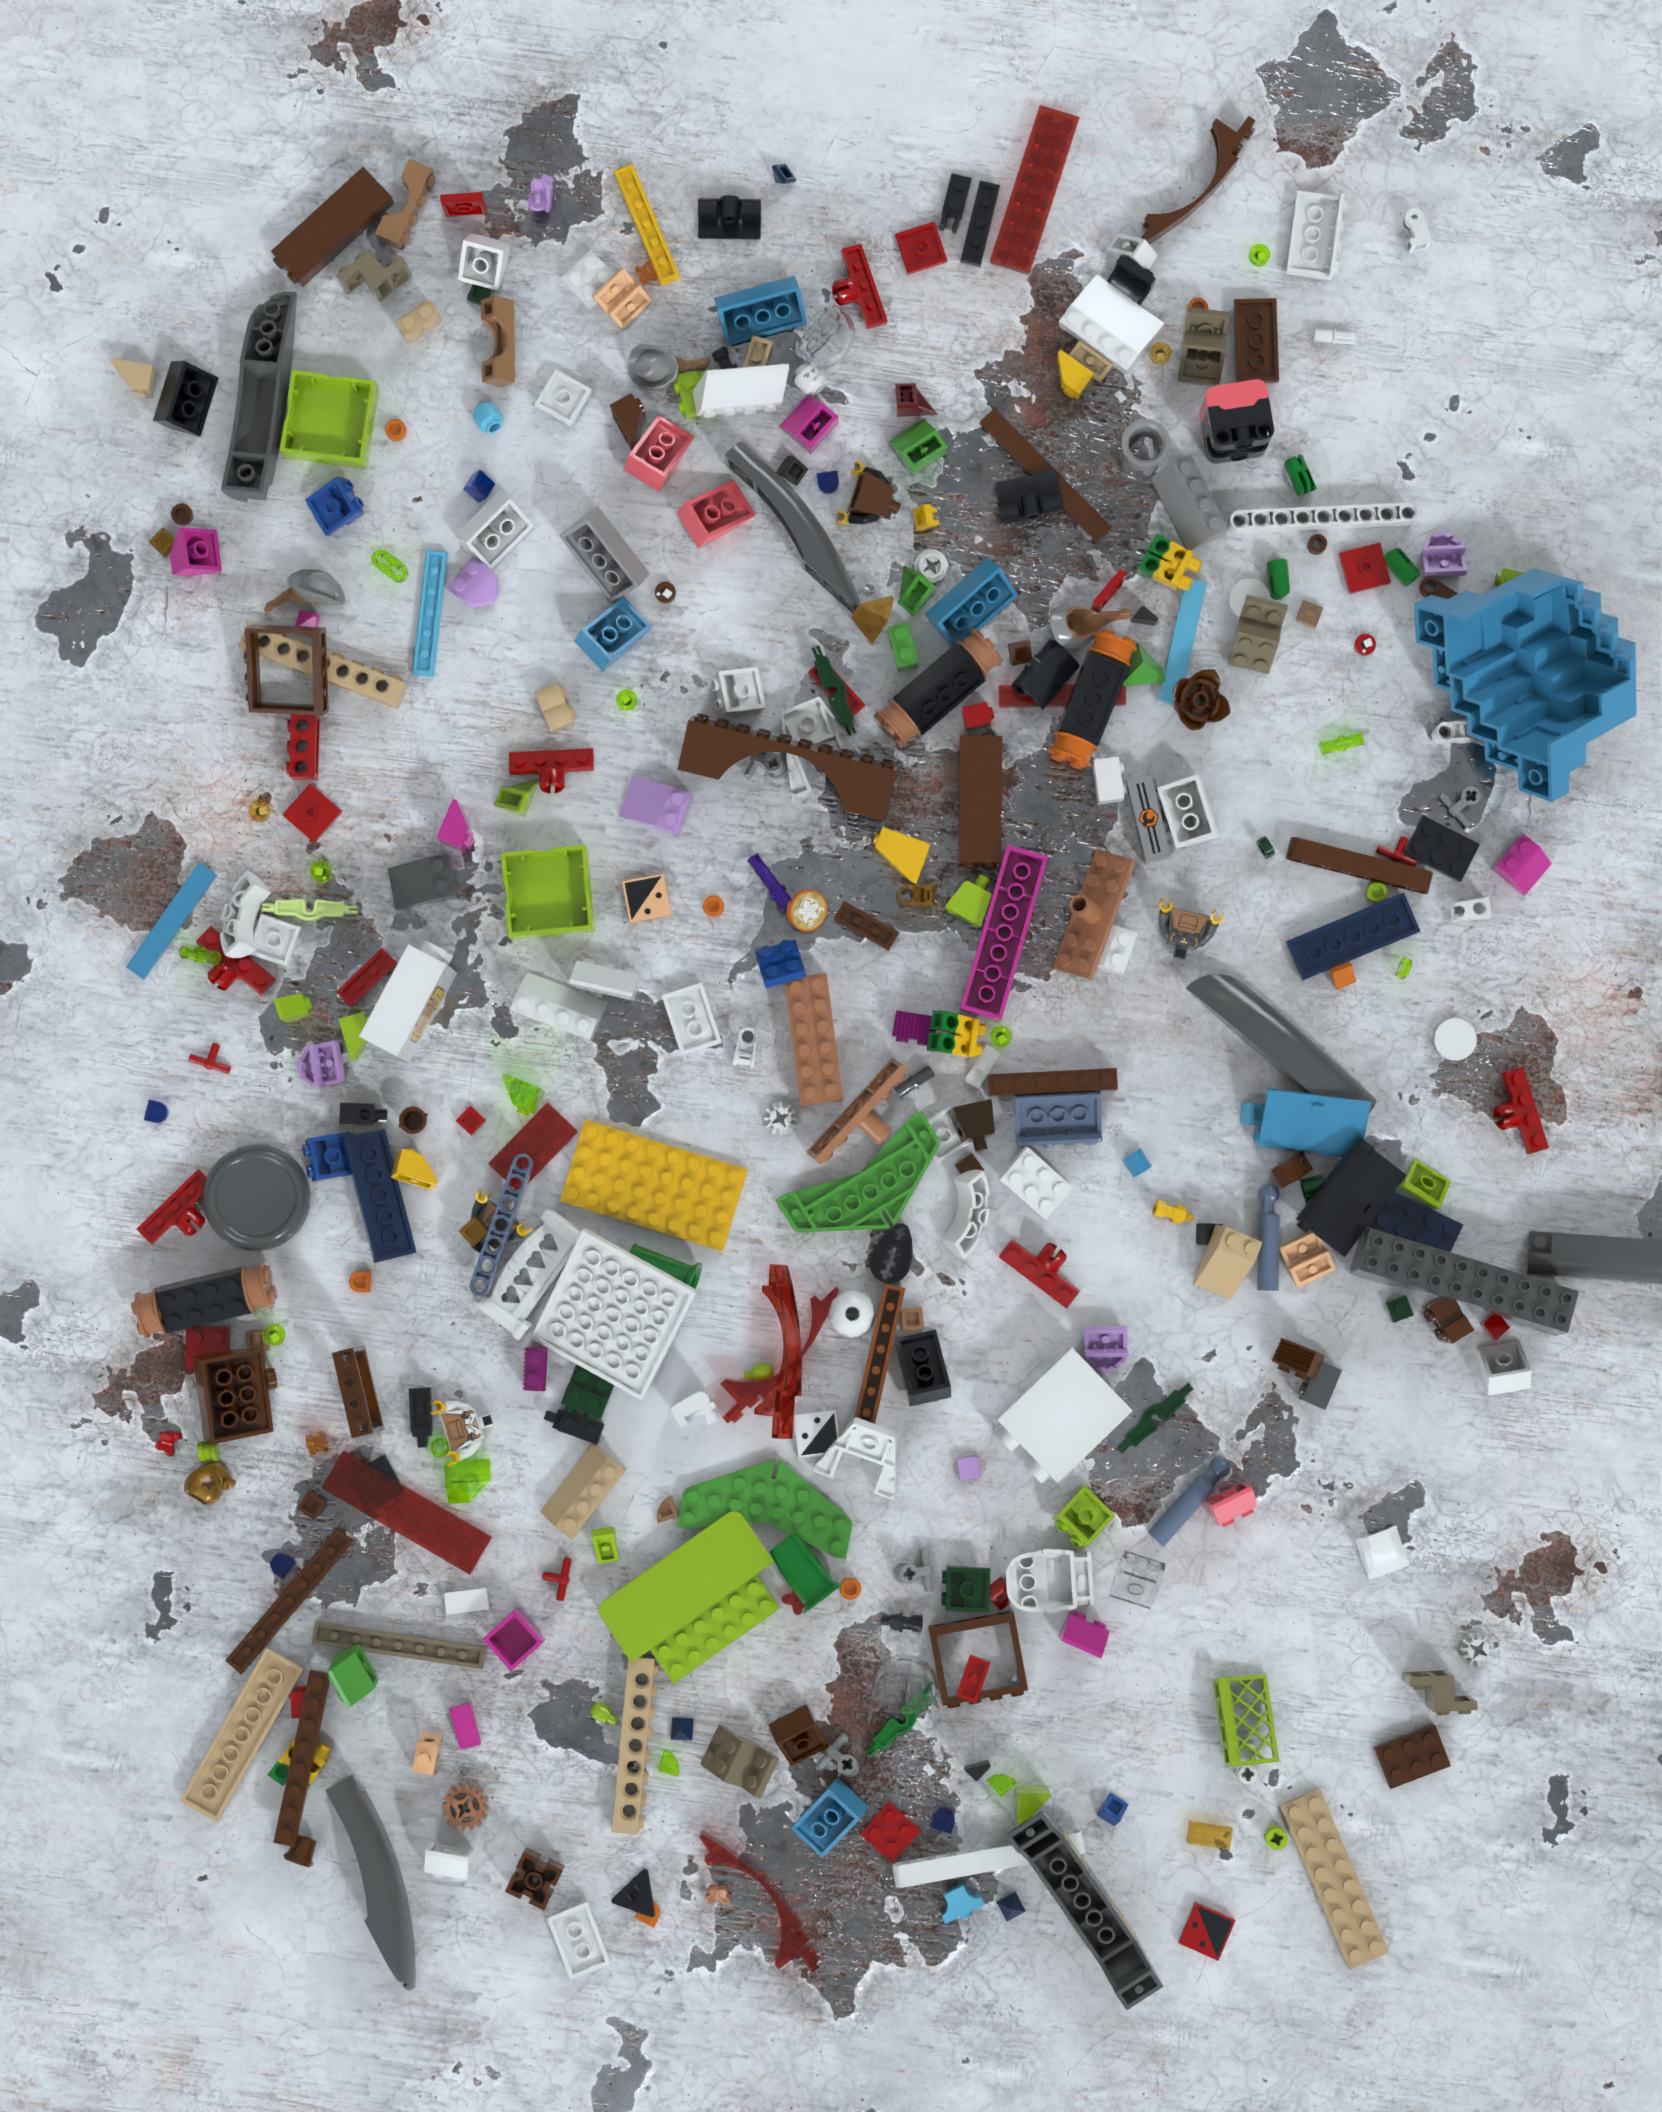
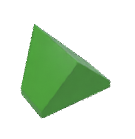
[897,566,936,616]
[1123,642,1165,686]

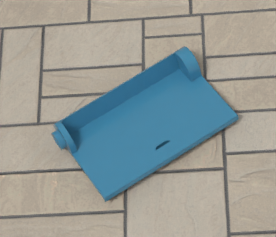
[1253,1088,1371,1157]

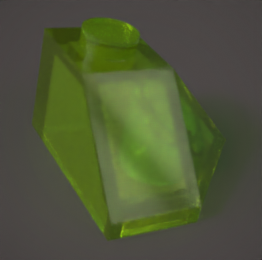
[502,1074,545,1116]
[444,1458,491,1504]

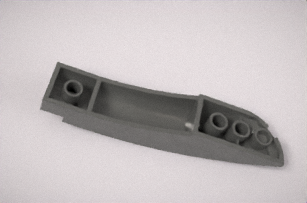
[221,292,297,502]
[725,441,861,614]
[1186,974,1376,1114]
[1527,1231,1662,1285]
[325,1775,416,1991]

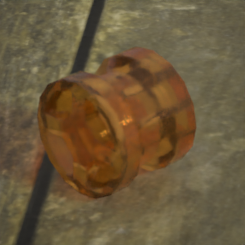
[634,260,658,287]
[305,1431,329,1456]

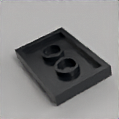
[1403,815,1480,883]

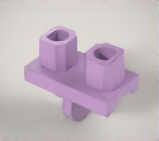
[528,173,554,213]

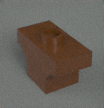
[1271,1152,1313,1188]

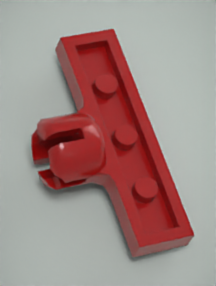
[832,244,888,329]
[509,748,594,794]
[196,926,276,996]
[1493,1067,1549,1155]
[136,1169,207,1245]
[998,1239,1080,1309]

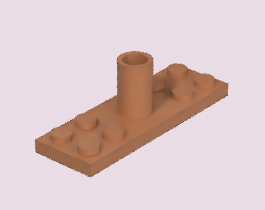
[1052,849,1136,981]
[806,1058,908,1164]

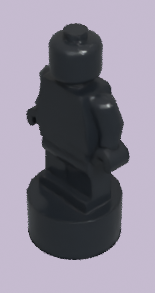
[711,347,737,369]
[880,1612,923,1633]

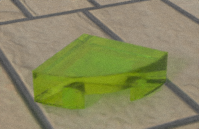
[658,1749,680,1777]
[987,1774,1017,1797]

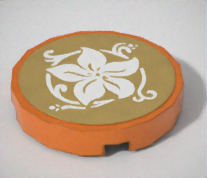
[786,889,828,932]

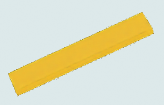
[613,163,680,286]

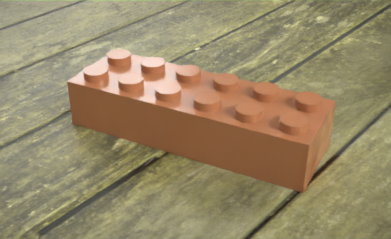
[785,973,843,1107]

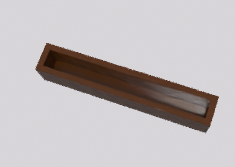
[987,1068,1118,1097]

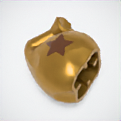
[184,1461,237,1506]

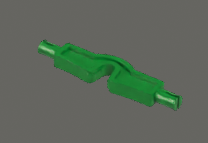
[865,1681,939,1758]

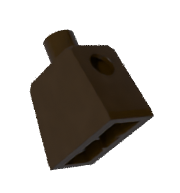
[948,1099,995,1152]

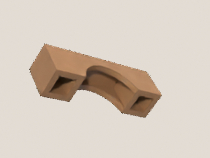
[375,159,436,250]
[481,295,515,387]

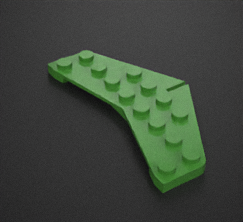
[775,1110,940,1233]
[677,1458,852,1559]

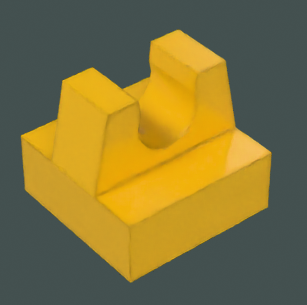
[913,504,939,531]

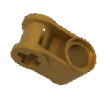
[896,884,938,908]

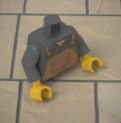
[1158,898,1224,960]
[471,1188,533,1253]

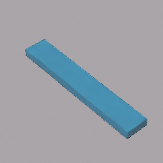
[126,863,218,980]

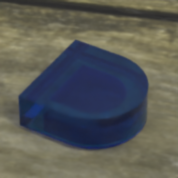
[816,471,839,494]
[144,1100,169,1123]
[270,1553,297,1579]
[930,1808,955,1834]

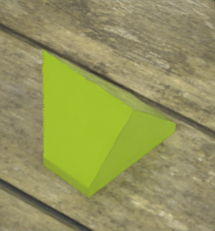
[494,778,539,817]

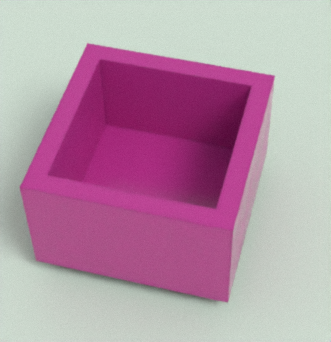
[483,1607,546,1671]

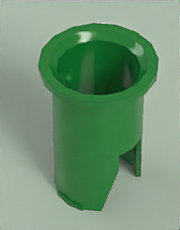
[629,1243,702,1289]
[769,1533,843,1614]

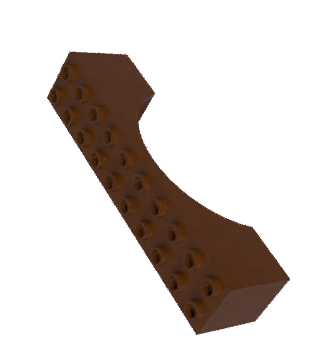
[677,713,899,821]

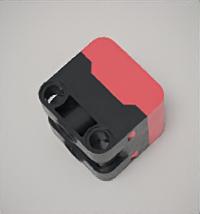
[1199,379,1274,464]

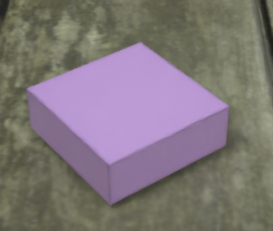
[957,1456,981,1481]

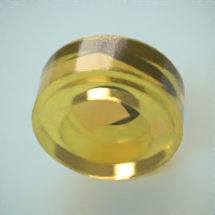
[1150,342,1171,365]
[249,800,271,822]

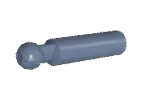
[1257,1184,1280,1291]
[1148,1456,1231,1547]

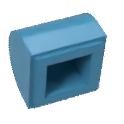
[1123,1148,1152,1178]

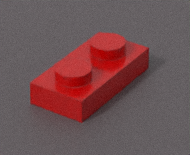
[956,1654,991,1704]

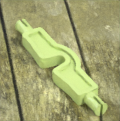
[262,899,358,921]

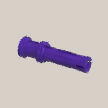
[747,853,792,914]

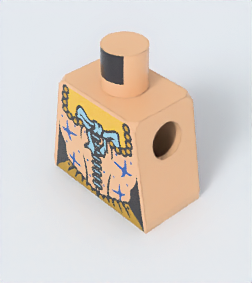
[412,1731,444,1776]

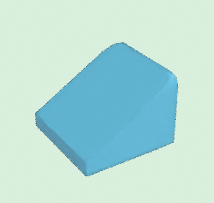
[1240,1103,1265,1126]

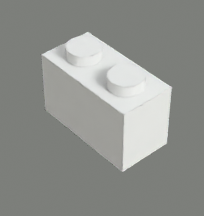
[1092,756,1127,805]

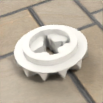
[914,549,948,584]
[764,1102,798,1136]
[1460,1632,1495,1668]

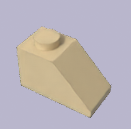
[111,358,158,397]

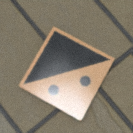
[622,873,672,924]

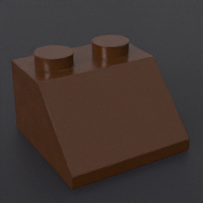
[609,393,646,451]
[768,1704,829,1767]

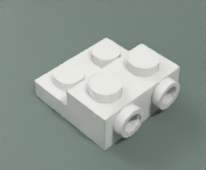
[711,667,766,717]

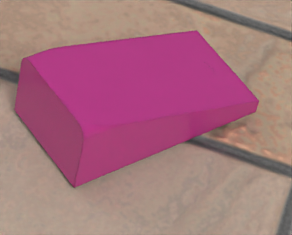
[449,1702,481,1750]

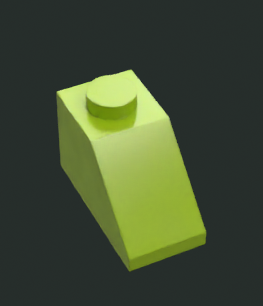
[273,993,313,1023]
[338,1012,370,1061]

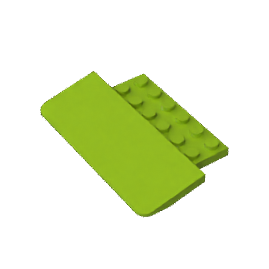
[598,1511,780,1684]

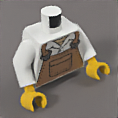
[430,1401,494,1467]

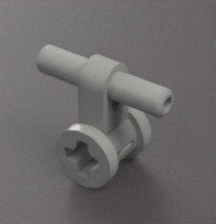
[744,752,787,780]
[1439,785,1482,828]
[893,1548,933,1592]
[816,1733,860,1777]

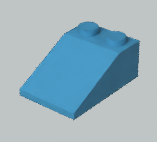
[574,596,652,672]
[791,1777,869,1858]

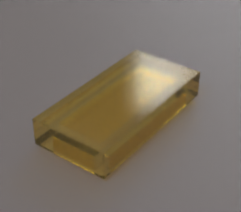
[1186,1820,1233,1850]

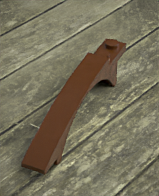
[1141,116,1256,244]

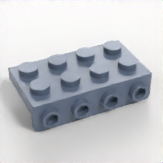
[1015,1091,1102,1148]

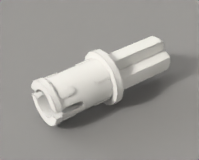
[1313,328,1356,345]

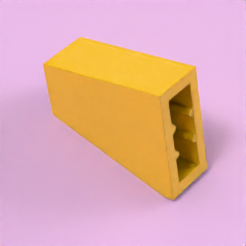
[873,827,931,885]

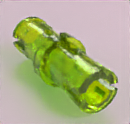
[1319,732,1364,755]
[179,945,221,965]

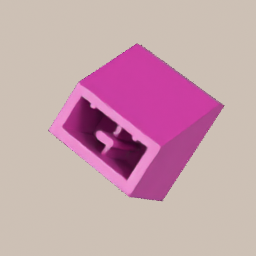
[779,395,839,454]

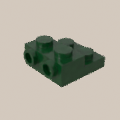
[560,1364,614,1421]
[941,1566,990,1612]

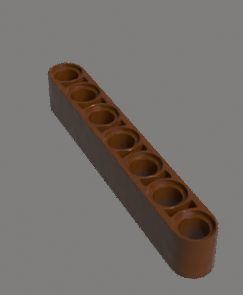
[1286,837,1433,894]

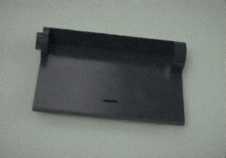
[1296,1136,1406,1257]

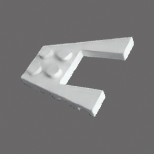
[780,697,862,799]
[813,1417,897,1500]

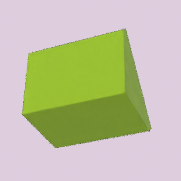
[1398,1158,1451,1209]
[1015,1786,1051,1825]

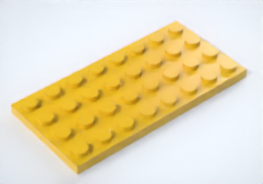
[560,1120,748,1251]

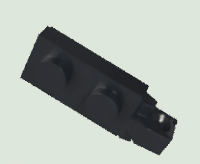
[409,1387,433,1448]
[544,1409,605,1445]

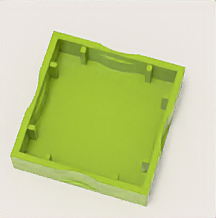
[279,370,379,469]
[501,845,595,940]

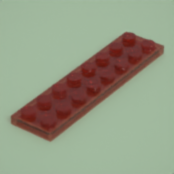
[990,105,1080,275]
[321,1450,493,1575]

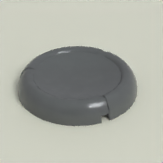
[202,1144,311,1251]

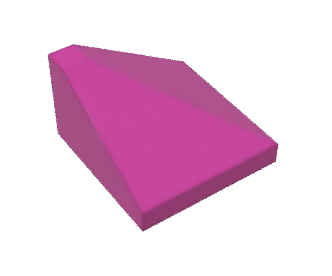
[295,610,320,627]

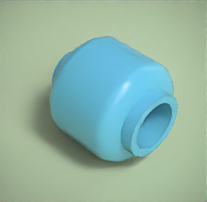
[473,402,504,434]

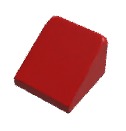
[1480,1313,1510,1341]
[990,1577,1011,1611]

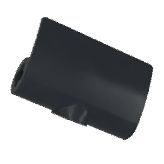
[698,195,761,240]
[995,470,1064,522]
[1011,639,1080,710]

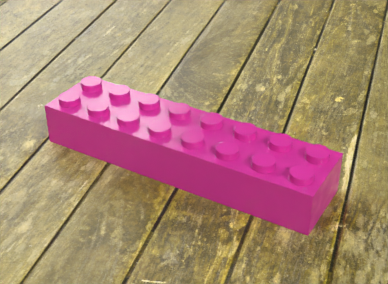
[959,845,1048,1022]

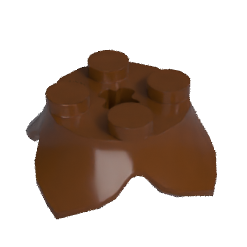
[1173,669,1231,730]

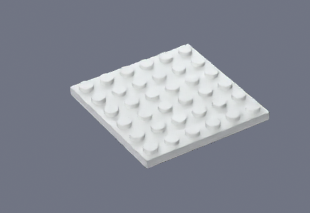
[531,1228,698,1400]

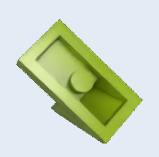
[591,1527,620,1564]

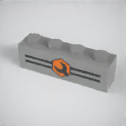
[1125,774,1173,865]

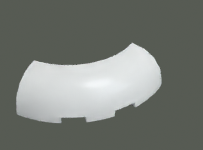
[220,870,271,958]
[941,1170,990,1260]

